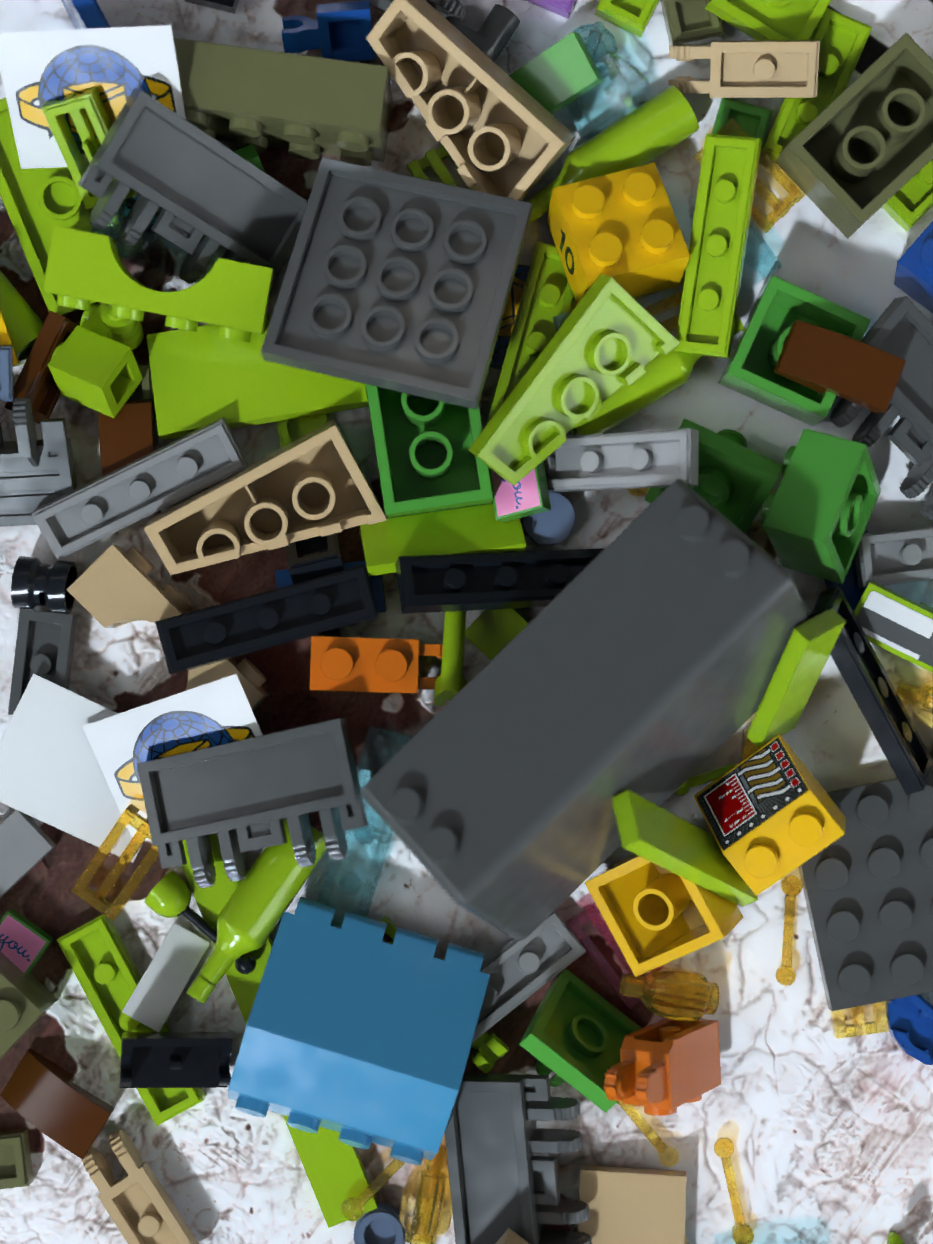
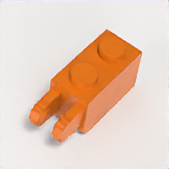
[310,636,443,694]
[603,1016,721,1116]

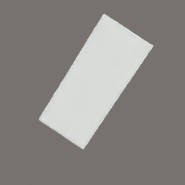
[122,923,210,1032]

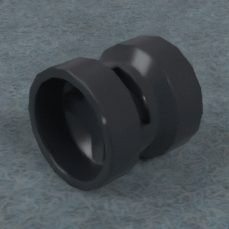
[11,556,77,614]

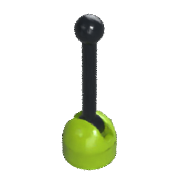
[144,871,256,974]

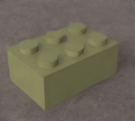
[775,32,933,239]

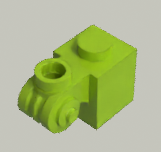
[48,303,144,418]

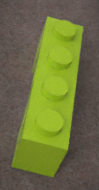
[43,225,275,342]

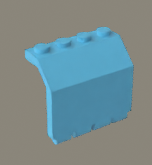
[228,897,490,1165]

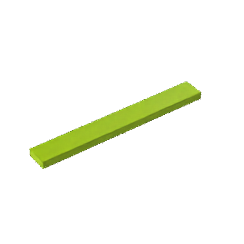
[182,833,379,1228]

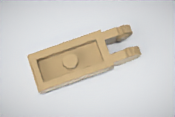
[668,40,820,98]
[81,1128,199,1244]

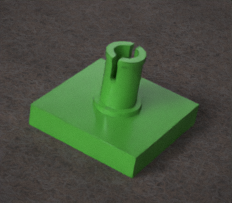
[644,418,783,534]
[519,968,642,1113]

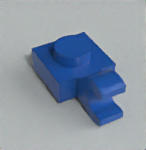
[281,0,375,61]

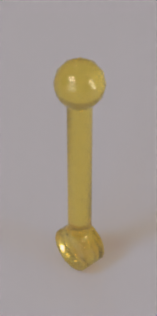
[775,875,802,986]
[617,1101,680,1167]
[714,1137,754,1244]
[341,1159,406,1221]

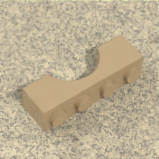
[67,544,270,711]

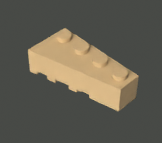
[366,0,576,201]
[143,419,387,575]

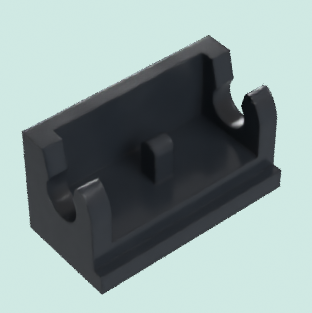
[119,1032,233,1088]

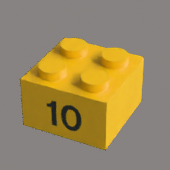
[546,162,690,305]

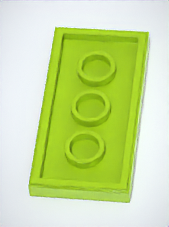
[146,314,369,440]

